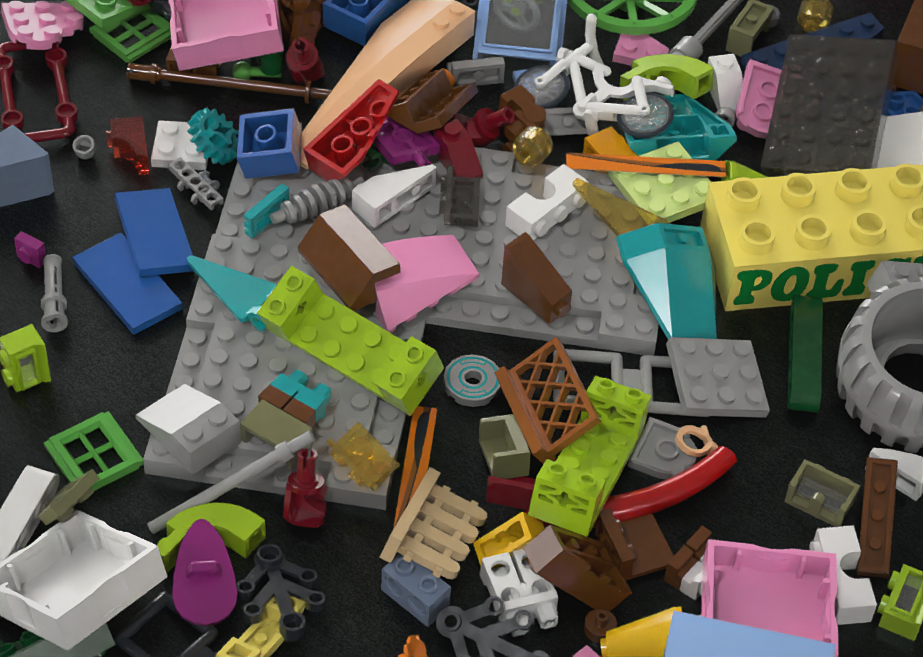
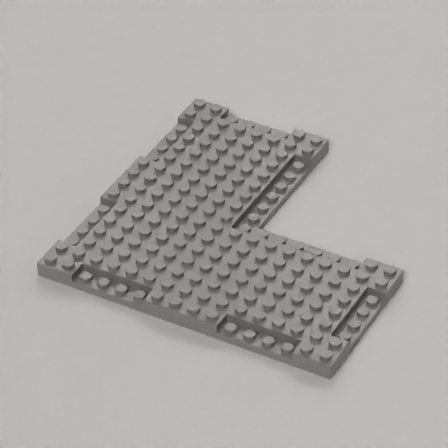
[143,123,671,510]

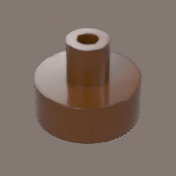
[584,609,617,643]

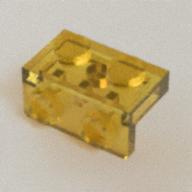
[326,421,400,491]

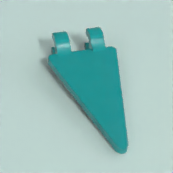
[187,255,277,332]

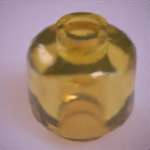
[797,0,833,33]
[512,126,553,167]

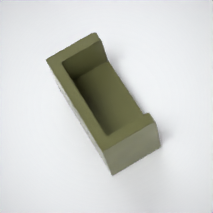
[726,0,774,57]
[240,399,313,469]
[479,414,530,479]

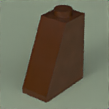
[501,232,572,324]

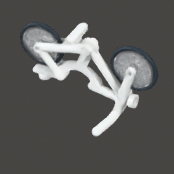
[514,14,675,138]

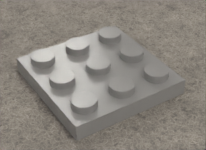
[666,337,770,418]

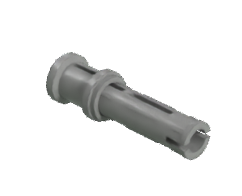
[41,254,68,332]

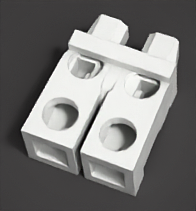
[480,549,558,637]

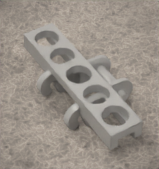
[168,157,224,210]

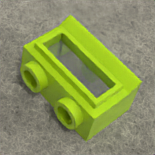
[0,324,51,392]
[877,564,923,641]

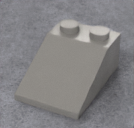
[136,384,241,475]

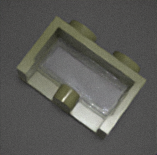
[785,459,860,527]

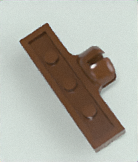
[281,0,325,48]

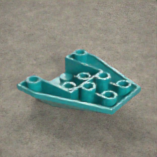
[616,223,717,339]

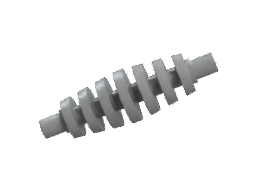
[270,175,364,224]

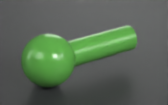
[232,61,282,80]

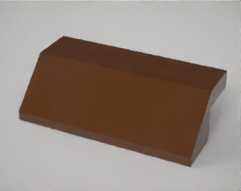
[388,69,478,134]
[298,204,401,311]

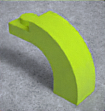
[620,54,714,101]
[157,503,266,574]

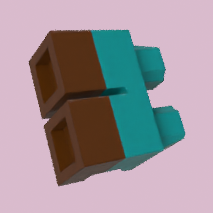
[258,369,331,433]

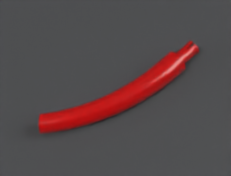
[526,446,737,531]

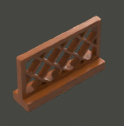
[494,337,602,464]

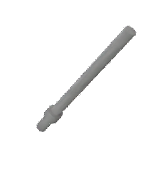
[148,431,315,534]

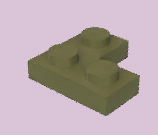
[38,469,100,525]

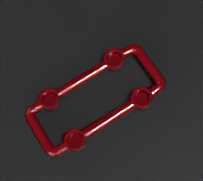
[0,40,78,143]

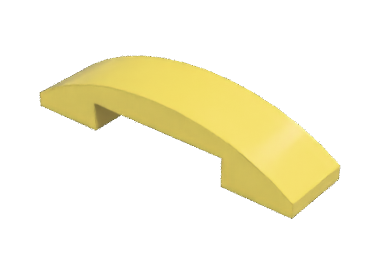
[216,595,306,657]

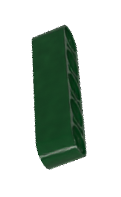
[787,295,823,413]

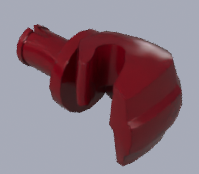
[285,37,326,86]
[450,106,515,148]
[283,448,328,528]

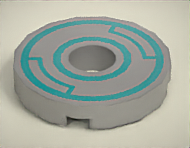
[443,354,501,407]

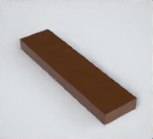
[857,457,898,578]

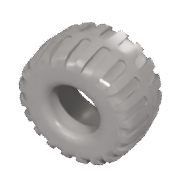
[836,277,923,453]

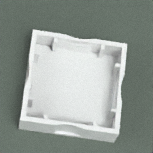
[0,510,167,651]

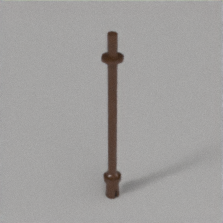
[127,62,332,104]

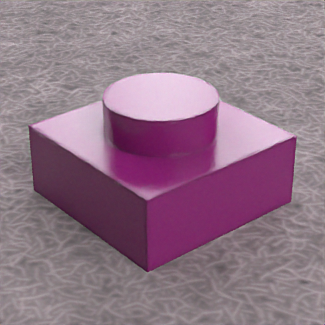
[14,231,46,268]

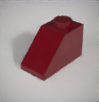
[433,119,483,186]

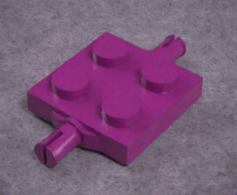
[373,116,440,167]

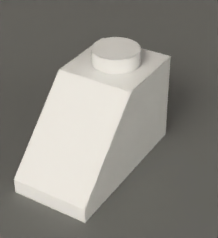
[708,54,743,113]

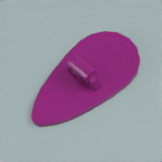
[172,519,237,626]

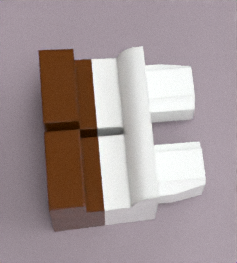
[664,526,713,600]

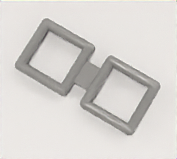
[553,349,709,417]

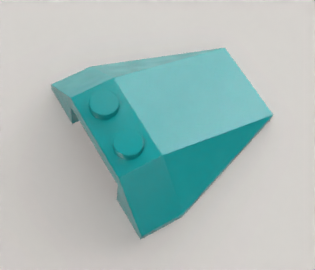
[624,94,737,160]

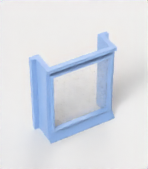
[472,0,567,66]

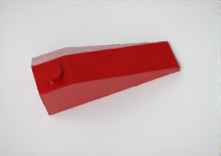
[303,79,399,181]

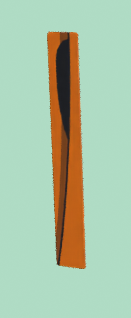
[566,153,726,177]
[393,406,437,539]

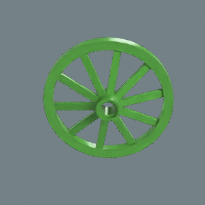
[567,0,697,35]

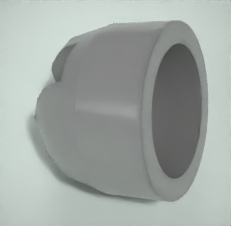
[715,107,736,127]
[73,135,96,159]

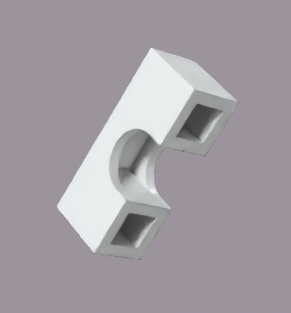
[505,164,589,240]
[810,526,877,625]

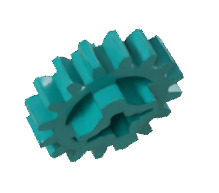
[187,107,239,165]

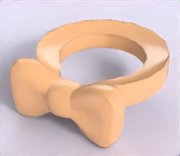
[675,425,718,457]

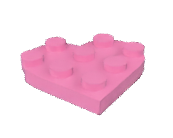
[1,1,83,50]
[736,59,819,140]

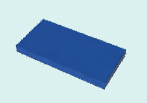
[115,188,194,277]
[72,233,183,335]

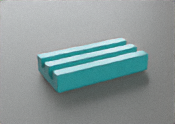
[244,183,290,239]

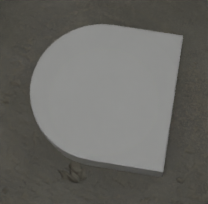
[628,417,697,479]

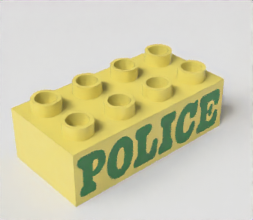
[700,164,923,311]

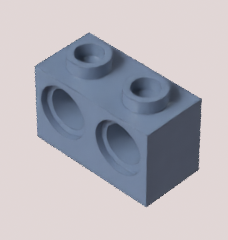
[381,554,451,627]

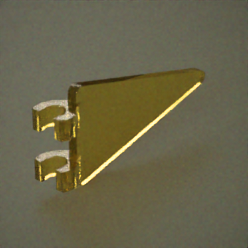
[572,178,668,236]

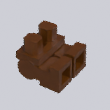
[499,84,546,162]

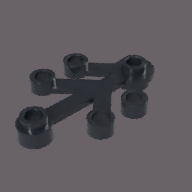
[236,544,326,642]
[436,596,550,657]

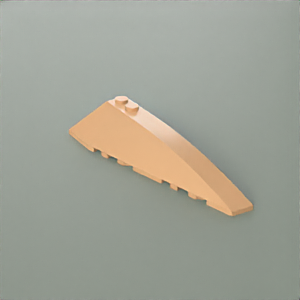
[300,0,475,170]

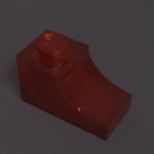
[106,116,150,175]

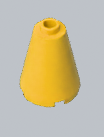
[600,606,682,657]

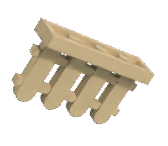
[380,467,487,579]

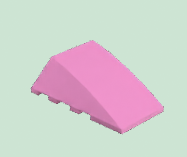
[375,235,479,333]

